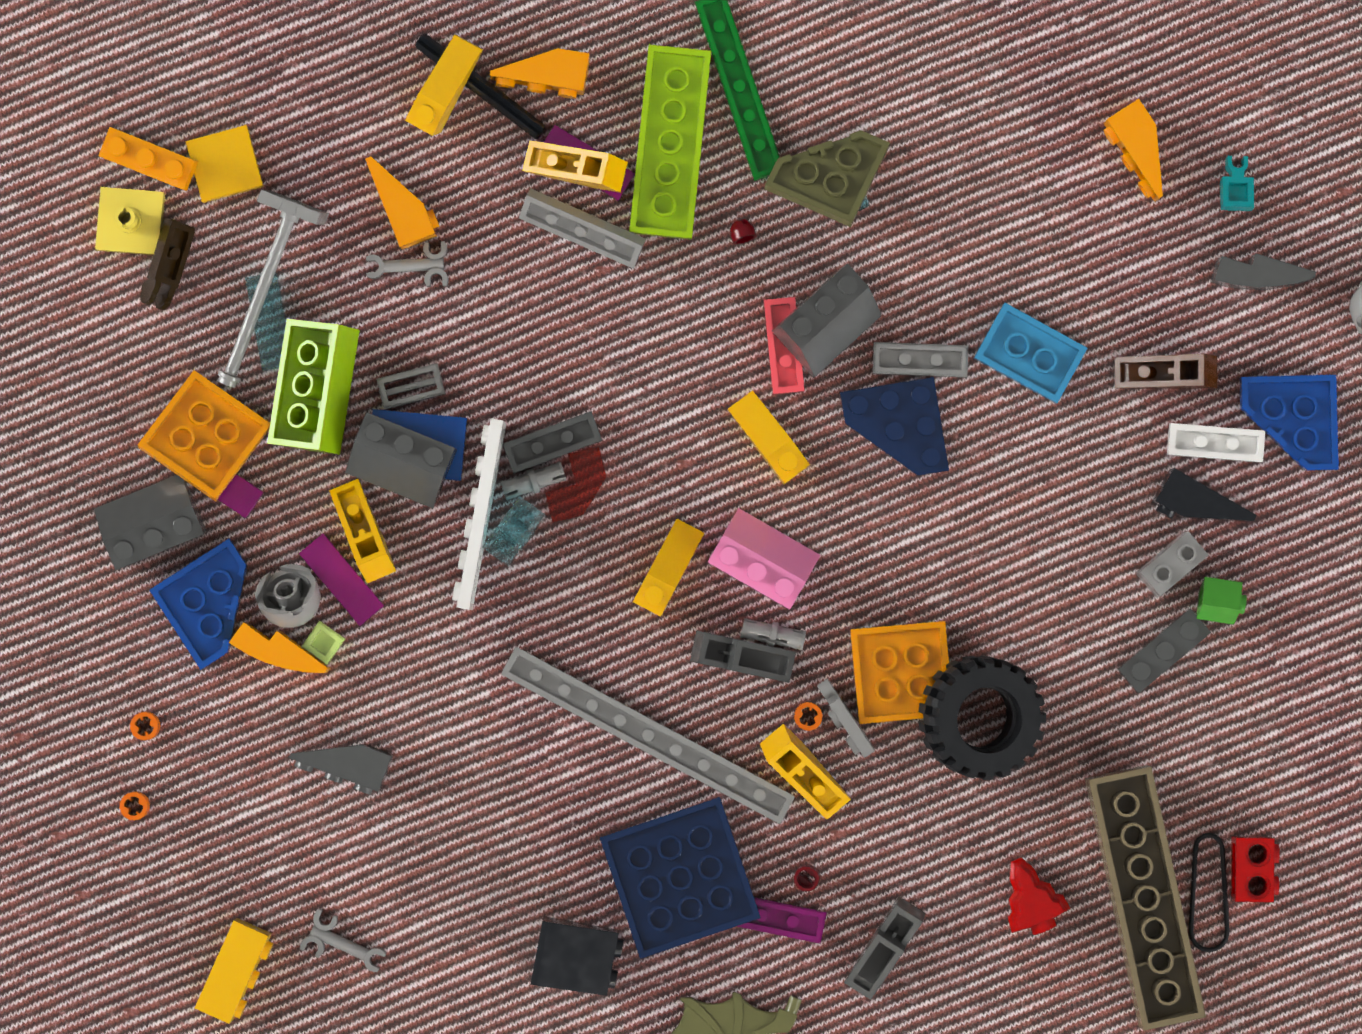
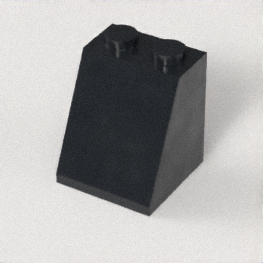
[530,916,624,996]

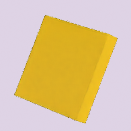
[185,125,264,203]

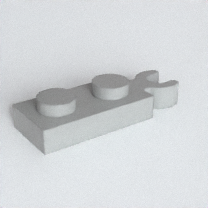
[817,678,875,758]

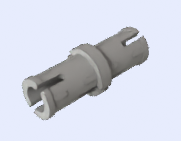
[500,461,566,501]
[740,618,806,651]

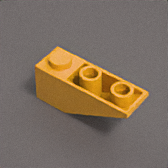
[490,48,590,99]
[1103,99,1163,202]

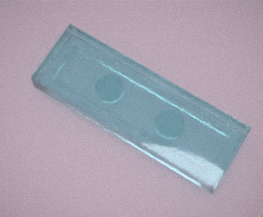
[245,272,286,371]

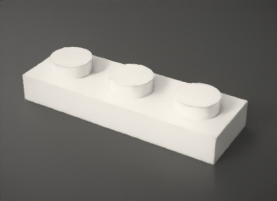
[1167,423,1265,463]

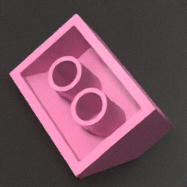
[707,508,820,610]

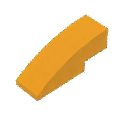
[229,622,331,673]

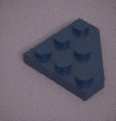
[840,377,949,476]

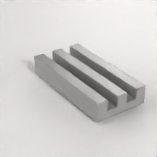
[376,363,446,410]

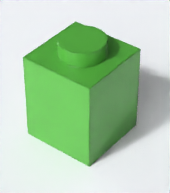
[1197,577,1247,625]

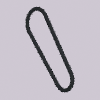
[1189,833,1230,952]

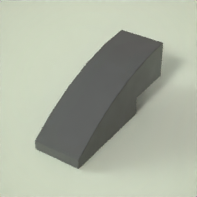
[1210,253,1316,290]
[690,630,796,683]
[844,896,926,1000]

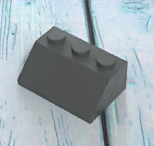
[772,263,882,378]
[345,412,457,508]
[94,475,207,571]

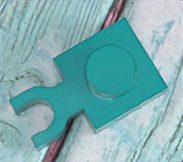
[1220,155,1254,211]

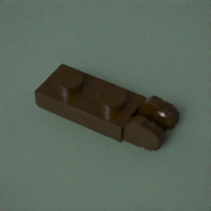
[139,218,196,310]

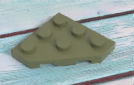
[764,130,890,227]

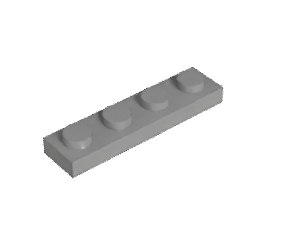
[519,188,646,269]

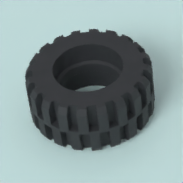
[918,655,1046,780]

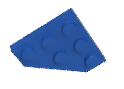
[1240,375,1339,471]
[149,538,247,670]

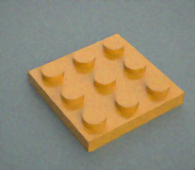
[138,370,270,502]
[850,621,949,724]

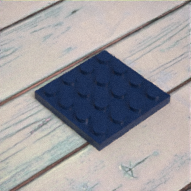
[600,797,761,959]

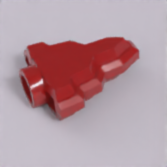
[1007,857,1071,935]

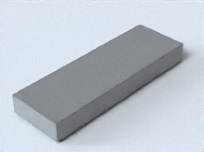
[872,342,968,378]

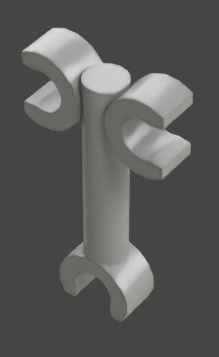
[366,241,449,287]
[300,908,387,972]

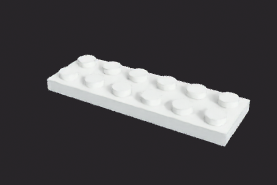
[452,418,506,610]

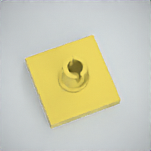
[95,187,165,255]

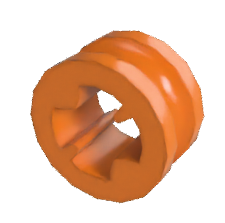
[794,702,823,731]
[130,712,161,740]
[119,791,150,820]

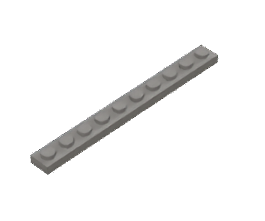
[501,646,795,824]

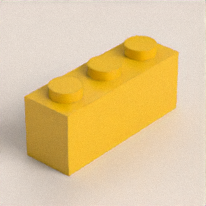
[195,918,274,1024]

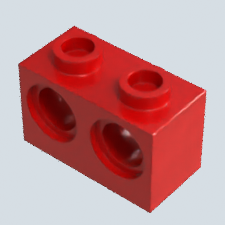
[1231,836,1280,902]

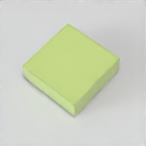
[301,621,346,665]

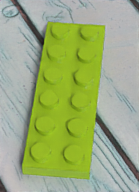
[629,44,711,240]

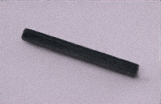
[415,34,546,139]

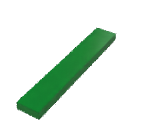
[695,0,780,181]

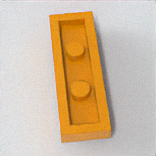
[99,127,198,191]

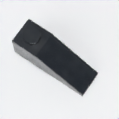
[1152,468,1257,522]

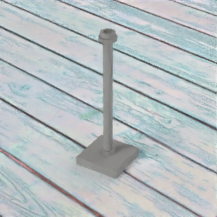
[217,189,329,388]

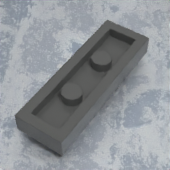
[503,411,602,474]
[1117,608,1211,694]

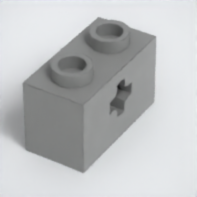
[1135,531,1209,597]

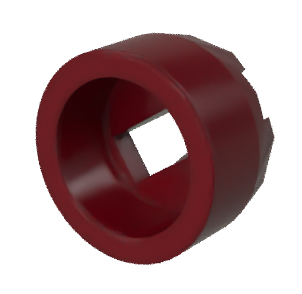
[730,219,757,245]
[794,864,820,891]

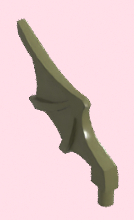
[671,991,802,1034]

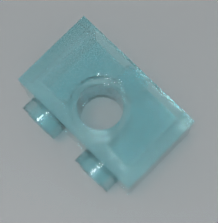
[482,496,546,567]

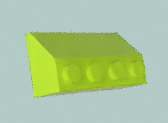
[267,319,360,455]

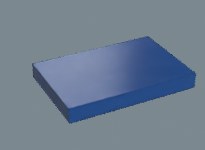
[372,409,467,481]

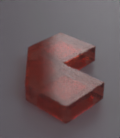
[545,446,607,523]

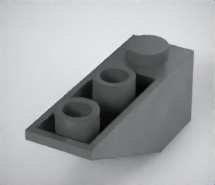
[289,744,394,795]

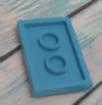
[973,302,1088,404]

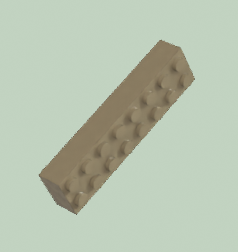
[1085,765,1206,1031]

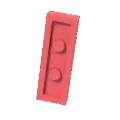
[763,297,805,395]

